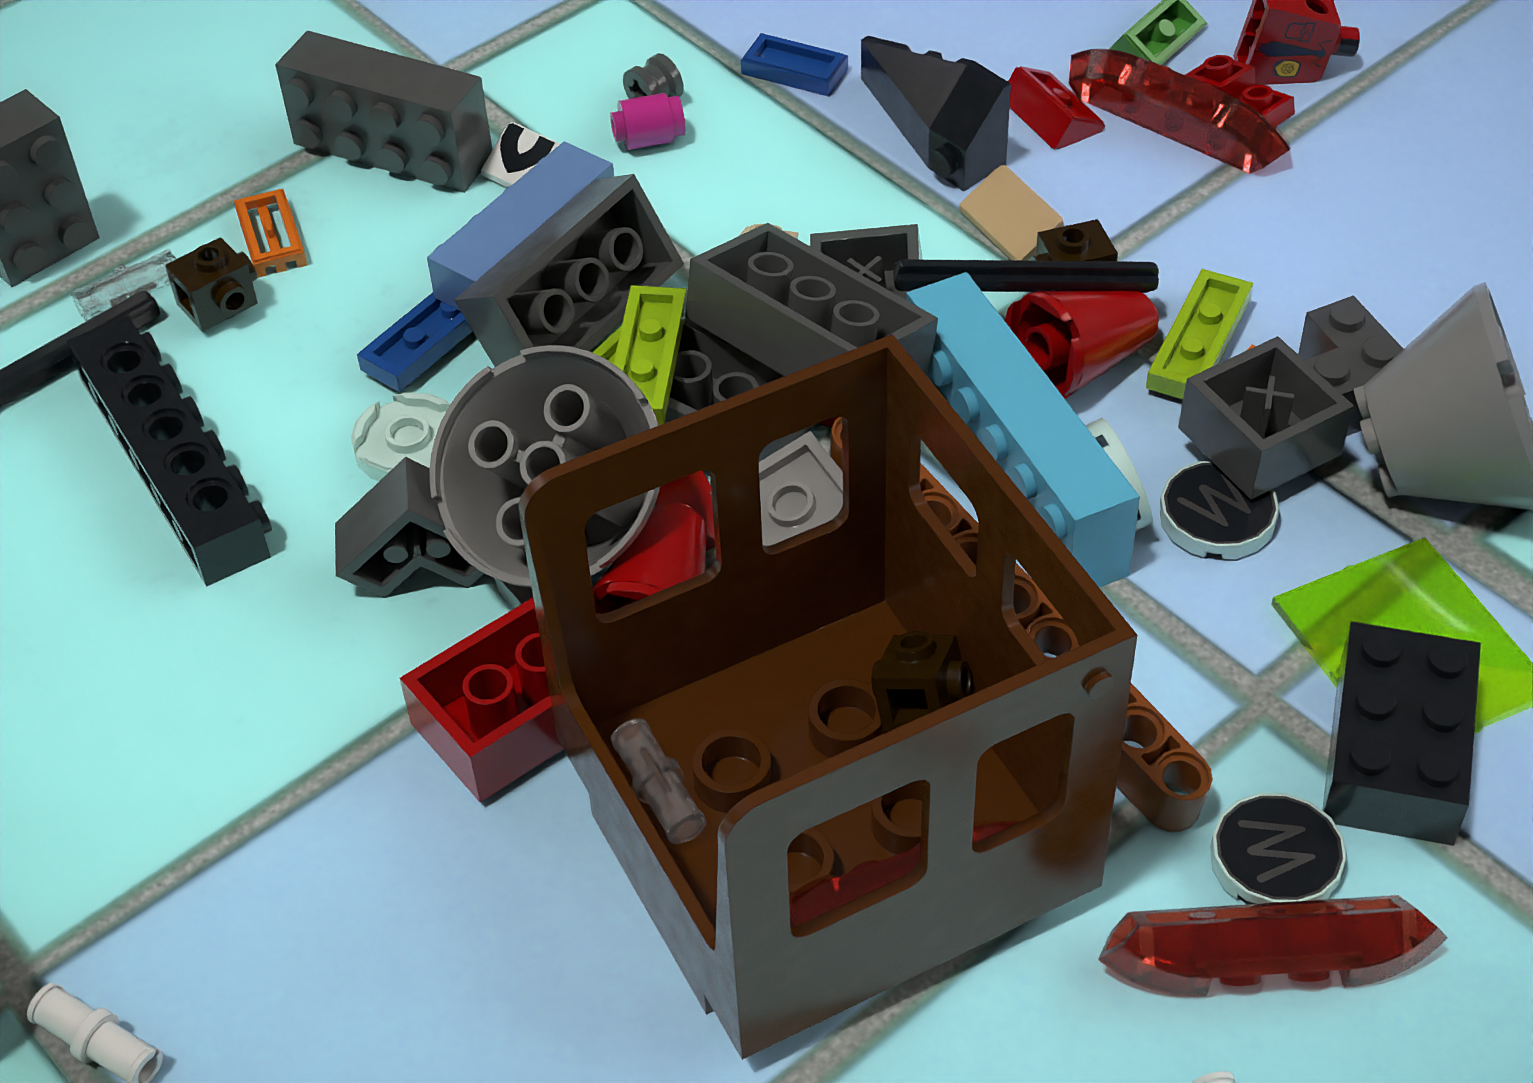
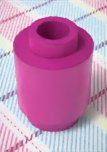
[610,93,686,150]

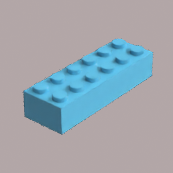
[906,272,1140,587]

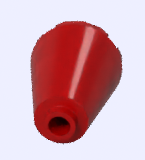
[1004,291,1159,399]
[592,503,707,614]

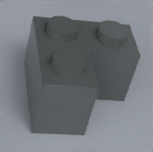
[1298,295,1404,437]
[335,457,485,598]

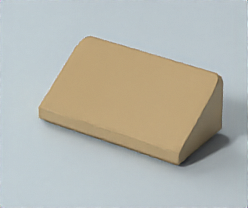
[959,164,1064,261]

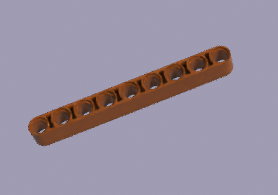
[829,417,1213,832]

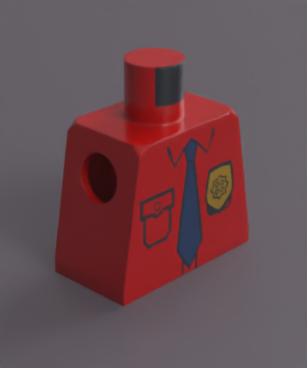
[1233,0,1360,85]

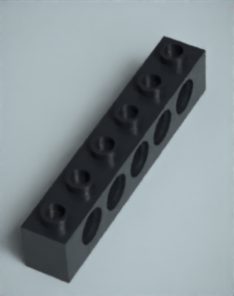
[66,316,272,587]

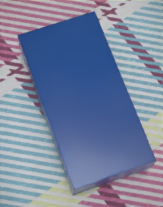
[741,33,848,97]

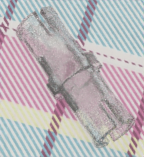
[71,249,176,321]
[611,719,707,844]

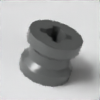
[623,53,684,99]

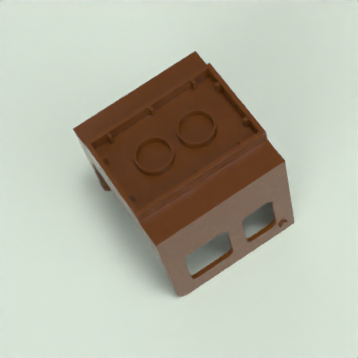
[519,334,1138,1060]

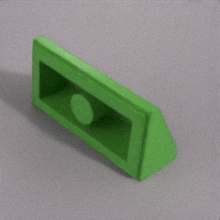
[1107,0,1208,74]

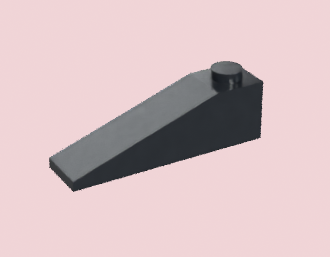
[861,36,1011,192]

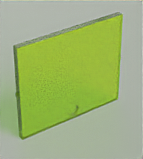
[1271,537,1533,733]

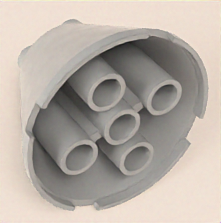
[1354,282,1533,510]
[429,345,660,588]

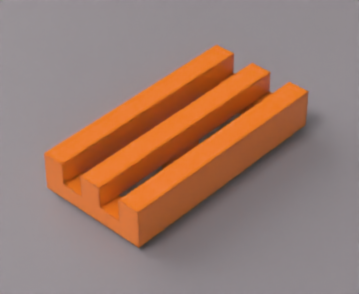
[234,189,307,278]

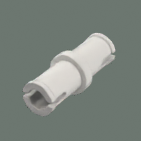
[27,983,163,1083]

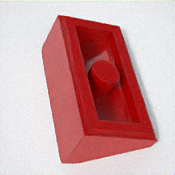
[1008,66,1106,149]

